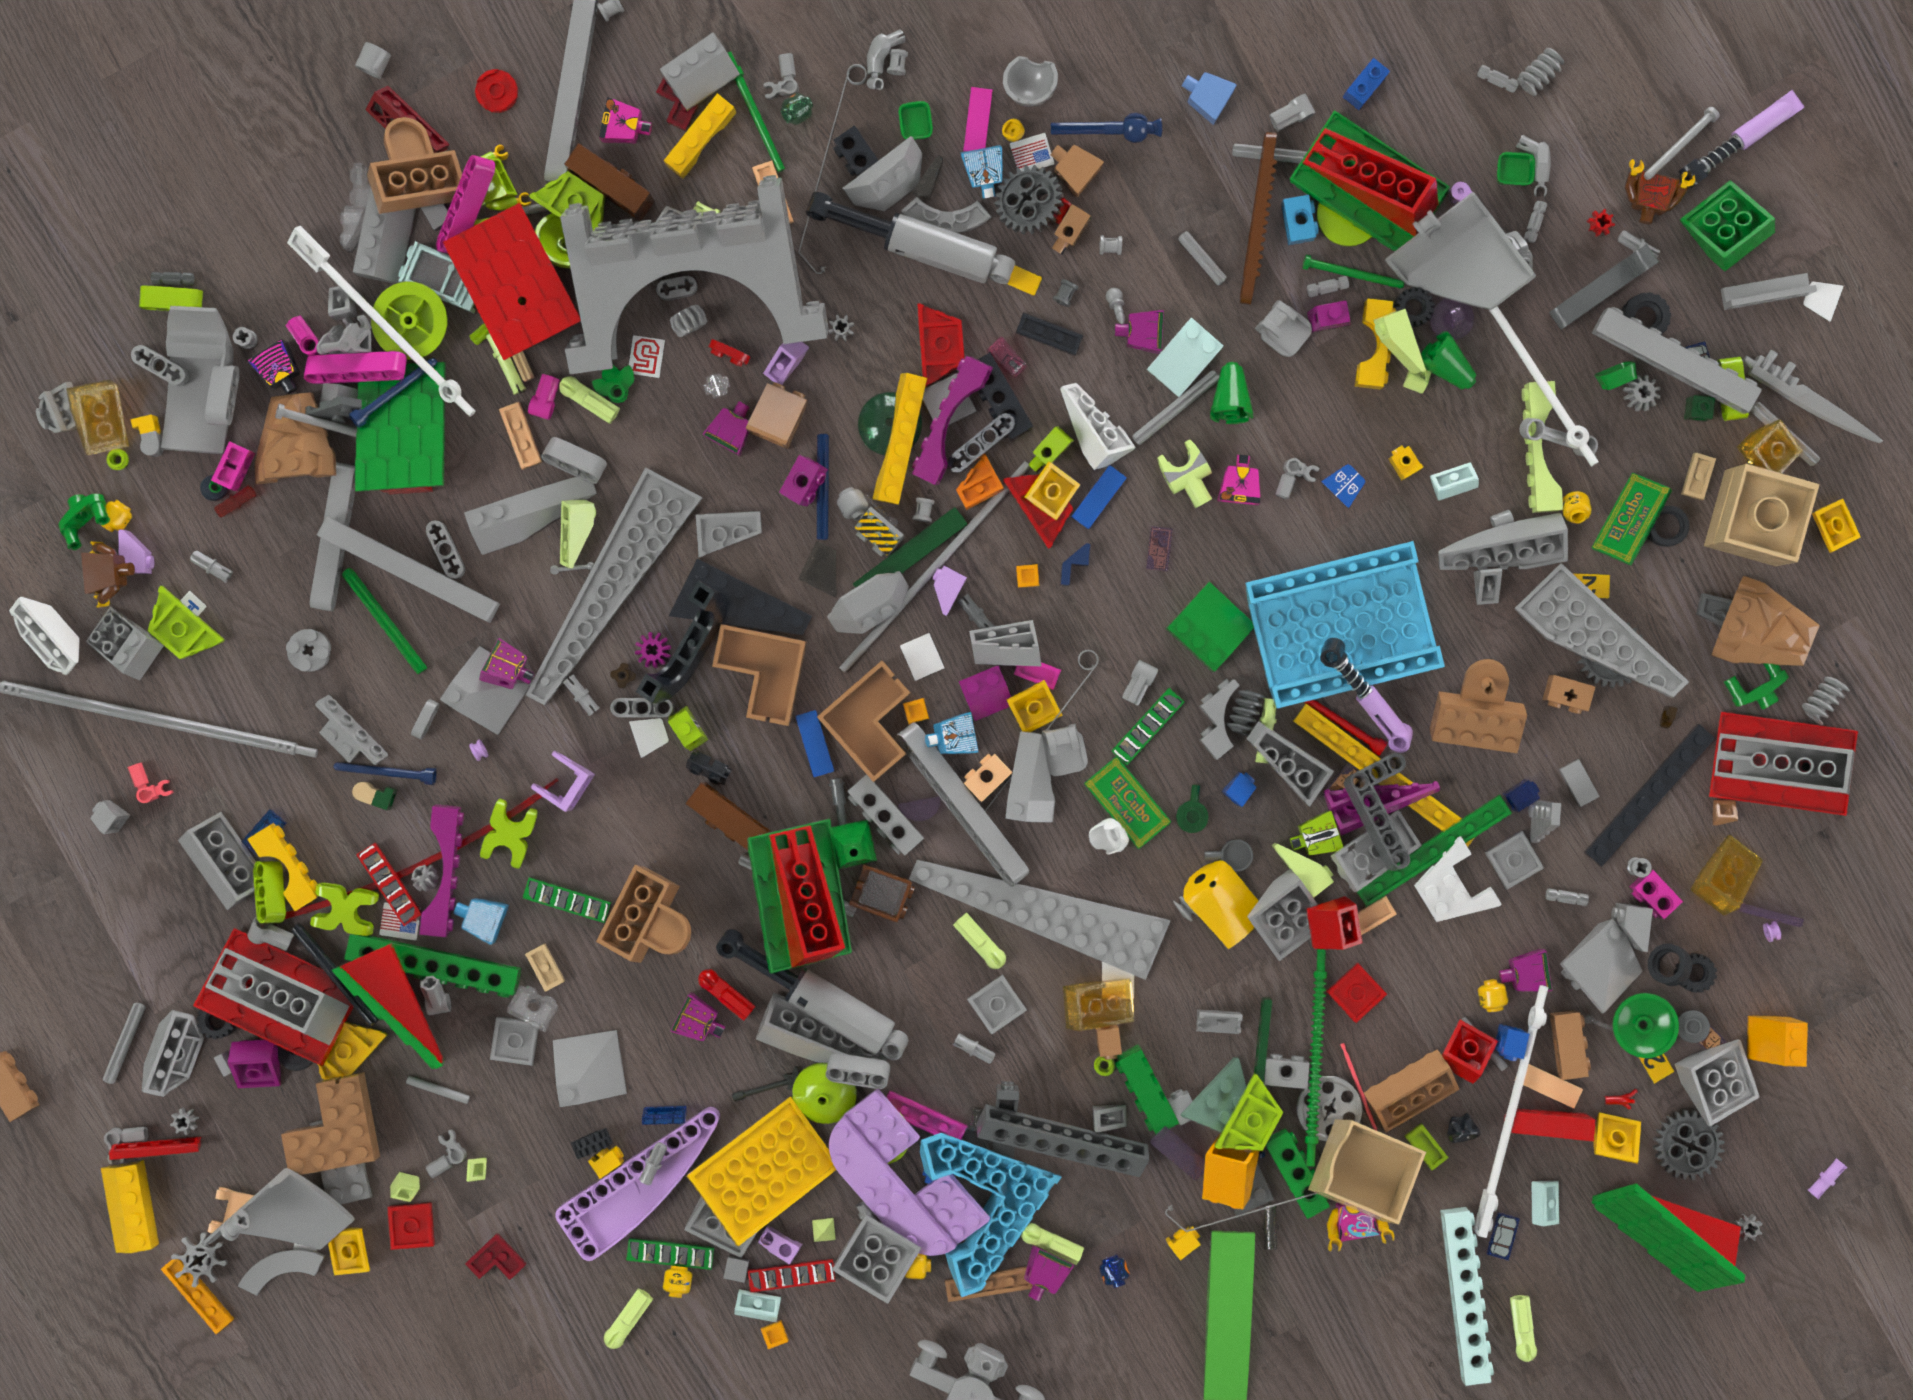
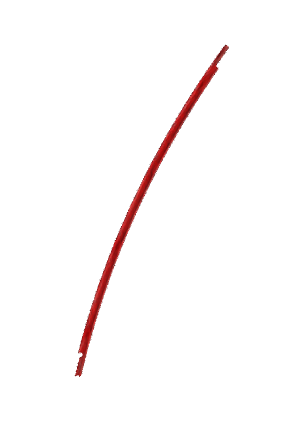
[285,778,559,919]

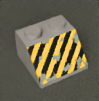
[855,507,904,557]

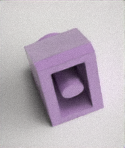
[763,342,809,385]
[119,530,154,574]
[932,566,967,616]

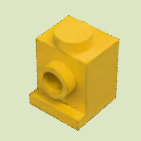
[1388,445,1423,481]
[588,1146,624,1179]
[1166,1226,1201,1261]

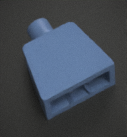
[1182,72,1237,125]

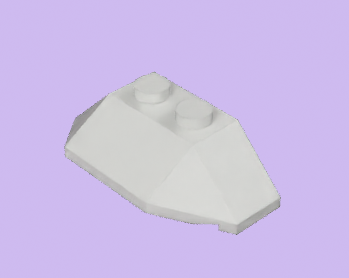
[9,597,79,675]

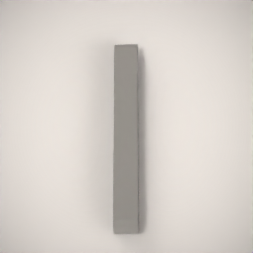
[544,0,598,182]
[317,516,500,623]
[896,723,1029,887]

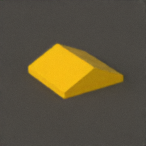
[1025,461,1080,520]
[1812,499,1861,553]
[1007,680,1063,732]
[1593,1113,1641,1164]
[328,1227,370,1275]

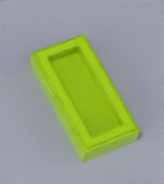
[1404,1123,1449,1171]

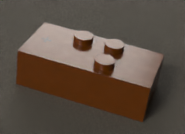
[564,143,655,221]
[685,782,772,850]

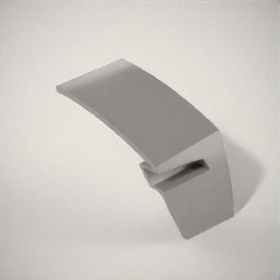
[161,306,239,454]

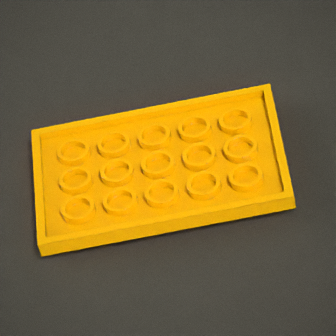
[686,1097,836,1246]

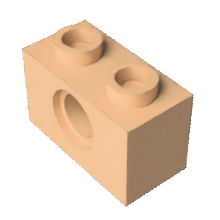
[964,753,1013,802]

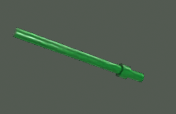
[728,52,785,172]

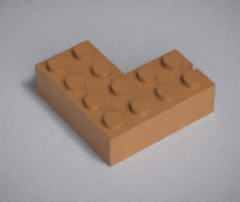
[712,624,807,726]
[817,661,910,782]
[281,1072,380,1175]

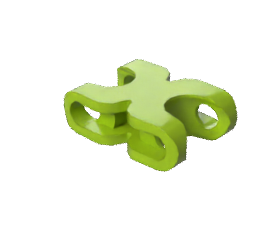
[480,798,538,869]
[310,883,379,936]

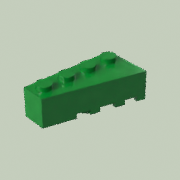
[1115,1044,1179,1135]

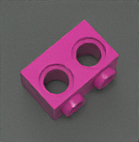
[211,441,256,492]
[1629,870,1683,919]

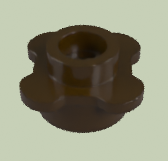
[610,663,636,688]

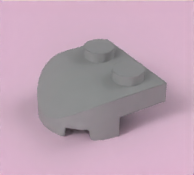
[36,382,88,433]

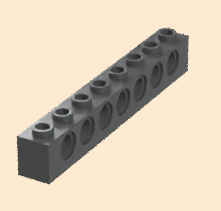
[977,1104,1149,1177]

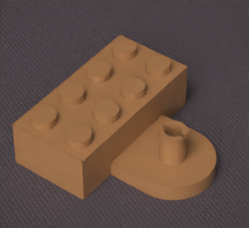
[367,117,462,214]
[1430,659,1527,753]
[596,865,691,963]

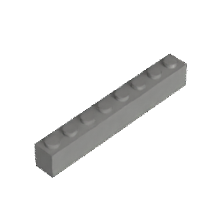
[1592,307,1762,414]

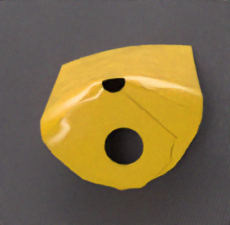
[1183,860,1259,949]

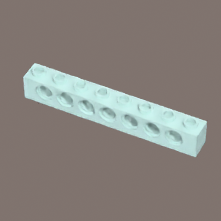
[1440,1207,1494,1386]

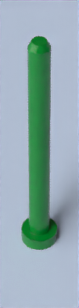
[1302,254,1404,289]

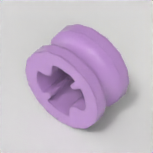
[469,739,488,761]
[1763,921,1781,942]

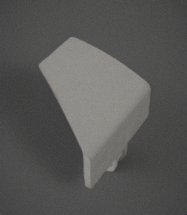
[1385,192,1536,310]
[201,1168,355,1250]

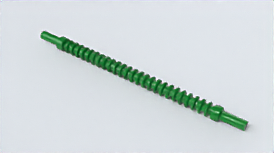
[1305,949,1327,1166]

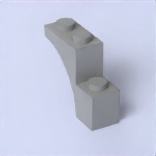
[1199,679,1240,760]

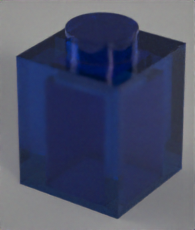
[1503,779,1540,812]

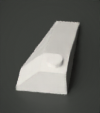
[1060,383,1136,470]

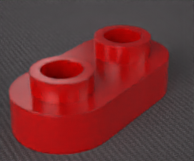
[708,339,750,367]

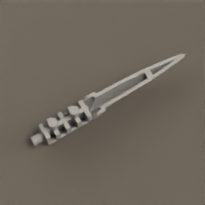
[1742,350,1883,443]

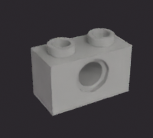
[1264,1054,1309,1089]

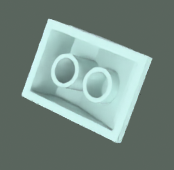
[1147,318,1223,397]

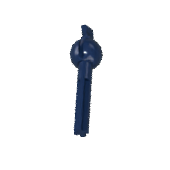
[1051,113,1163,143]

